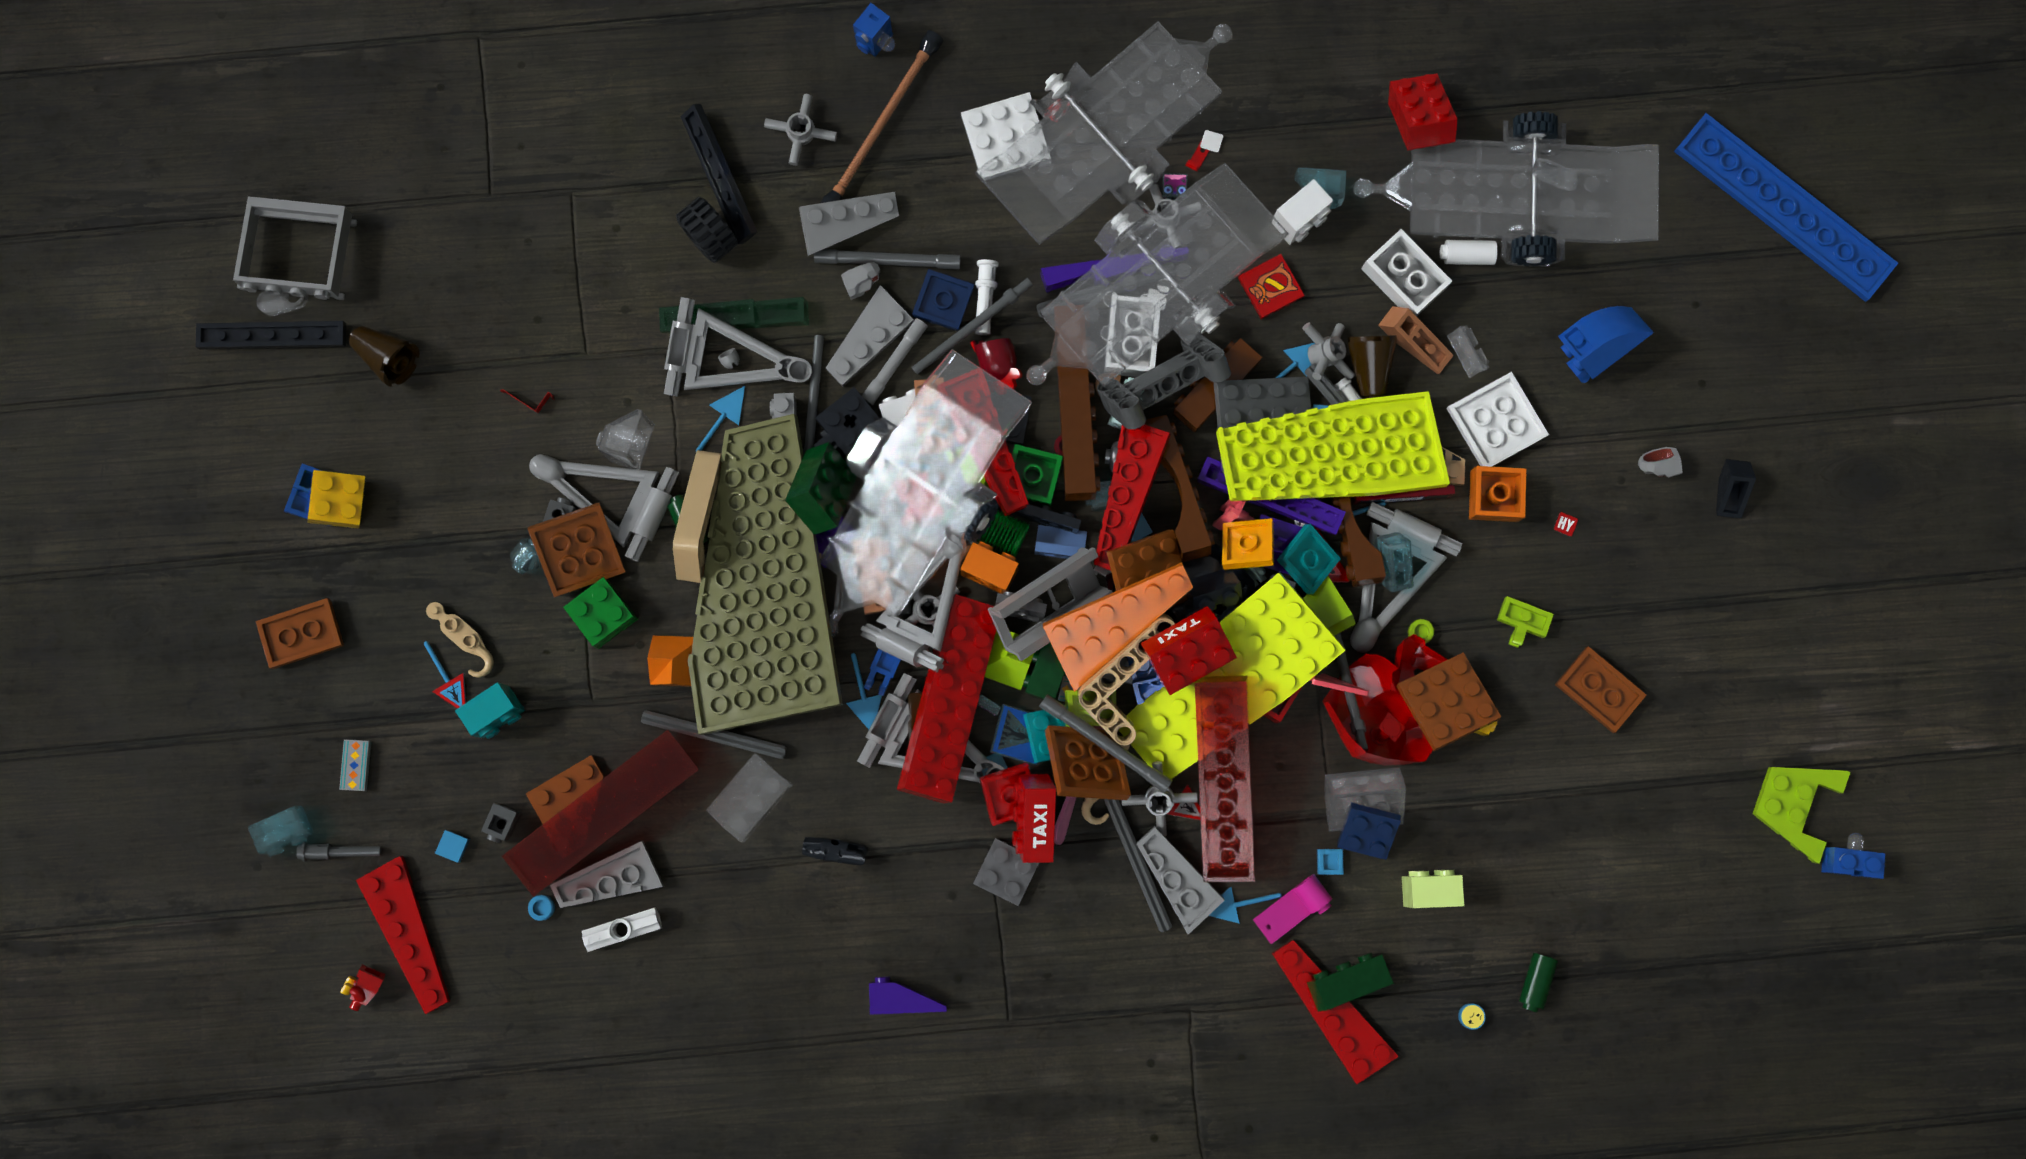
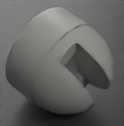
[718,348,740,369]

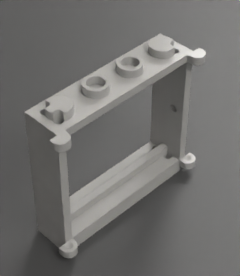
[233,196,357,300]

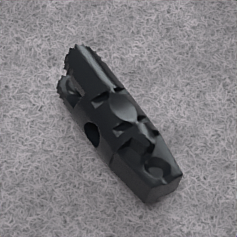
[802,837,868,866]

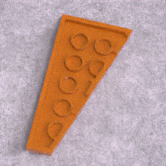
[1043,562,1193,692]

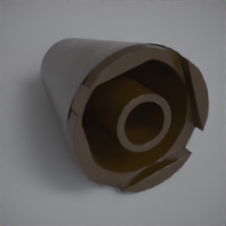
[349,326,420,387]
[1347,335,1397,398]

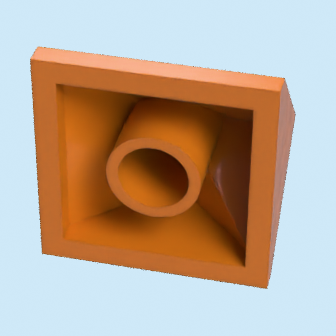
[647,635,693,687]

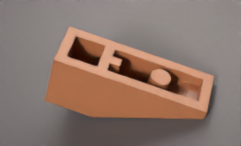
[1378,306,1453,374]

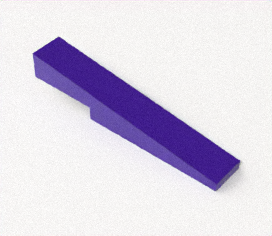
[1040,248,1189,292]
[1197,456,1346,535]

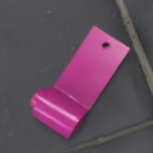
[1253,874,1332,944]

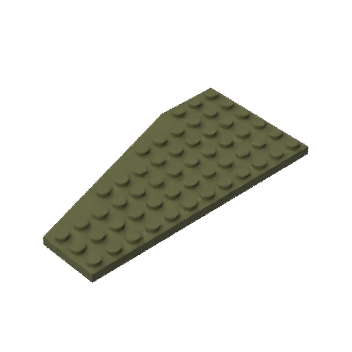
[688,414,843,735]

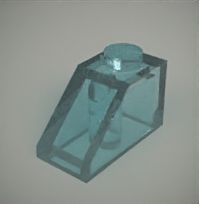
[1294,167,1346,209]

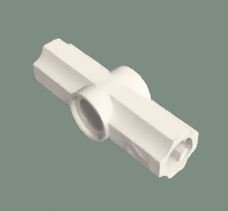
[582,907,662,952]

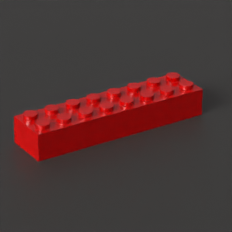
[897,594,996,804]

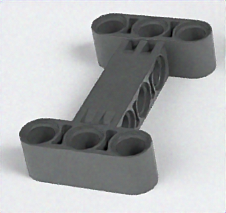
[1097,333,1231,429]

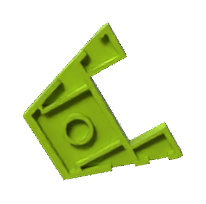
[1753,767,1850,864]

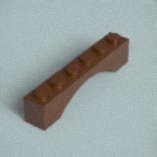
[1145,414,1215,563]
[1331,497,1386,587]

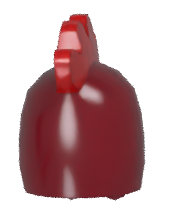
[971,338,1022,396]

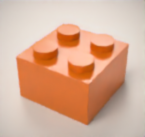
[1469,466,1526,522]
[960,541,1019,594]

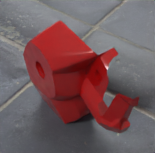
[1322,634,1448,765]

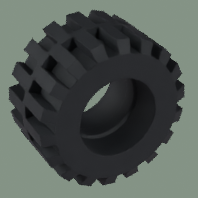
[676,196,738,263]

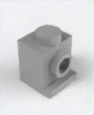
[770,393,797,419]

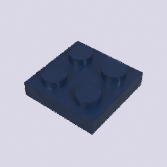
[912,269,974,331]
[1337,802,1401,860]

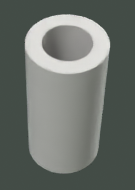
[1440,240,1497,265]

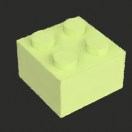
[1402,870,1464,908]

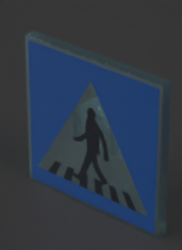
[990,704,1038,766]

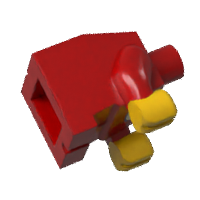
[340,964,386,1011]

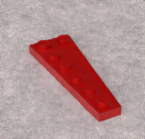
[1094,424,1171,571]
[356,856,450,1014]

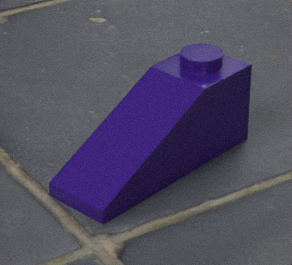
[869,976,947,1015]

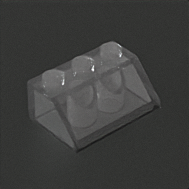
[596,409,655,470]
[706,753,793,843]
[1324,767,1406,832]

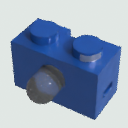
[853,3,896,57]
[1821,833,1885,879]

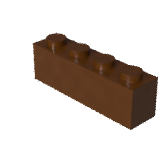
[1173,338,1262,433]

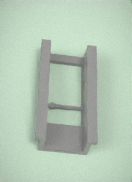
[988,547,1113,661]

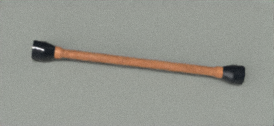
[820,30,943,203]

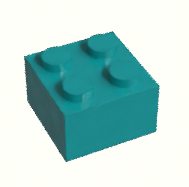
[455,682,526,739]

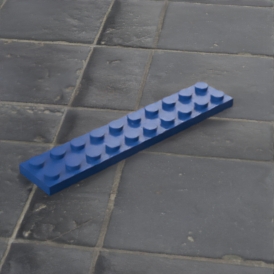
[1674,113,1898,302]

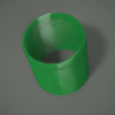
[976,509,1030,557]

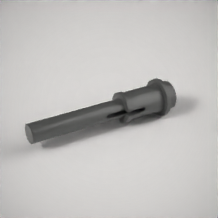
[297,842,382,862]

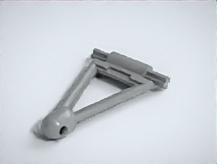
[664,297,812,397]
[529,454,679,562]
[1350,502,1462,653]
[861,527,973,672]
[857,673,1005,784]

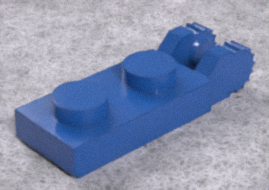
[864,649,901,696]

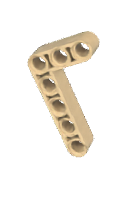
[673,450,722,583]
[1078,614,1175,746]

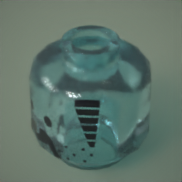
[510,538,542,574]

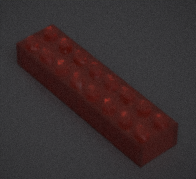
[1195,675,1256,882]
[502,730,699,897]

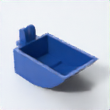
[1558,306,1654,383]

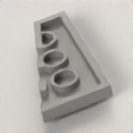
[799,192,899,256]
[826,285,914,387]
[1136,826,1225,934]
[550,841,664,908]

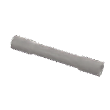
[862,318,928,406]

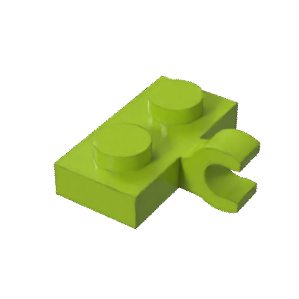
[1497,596,1554,648]

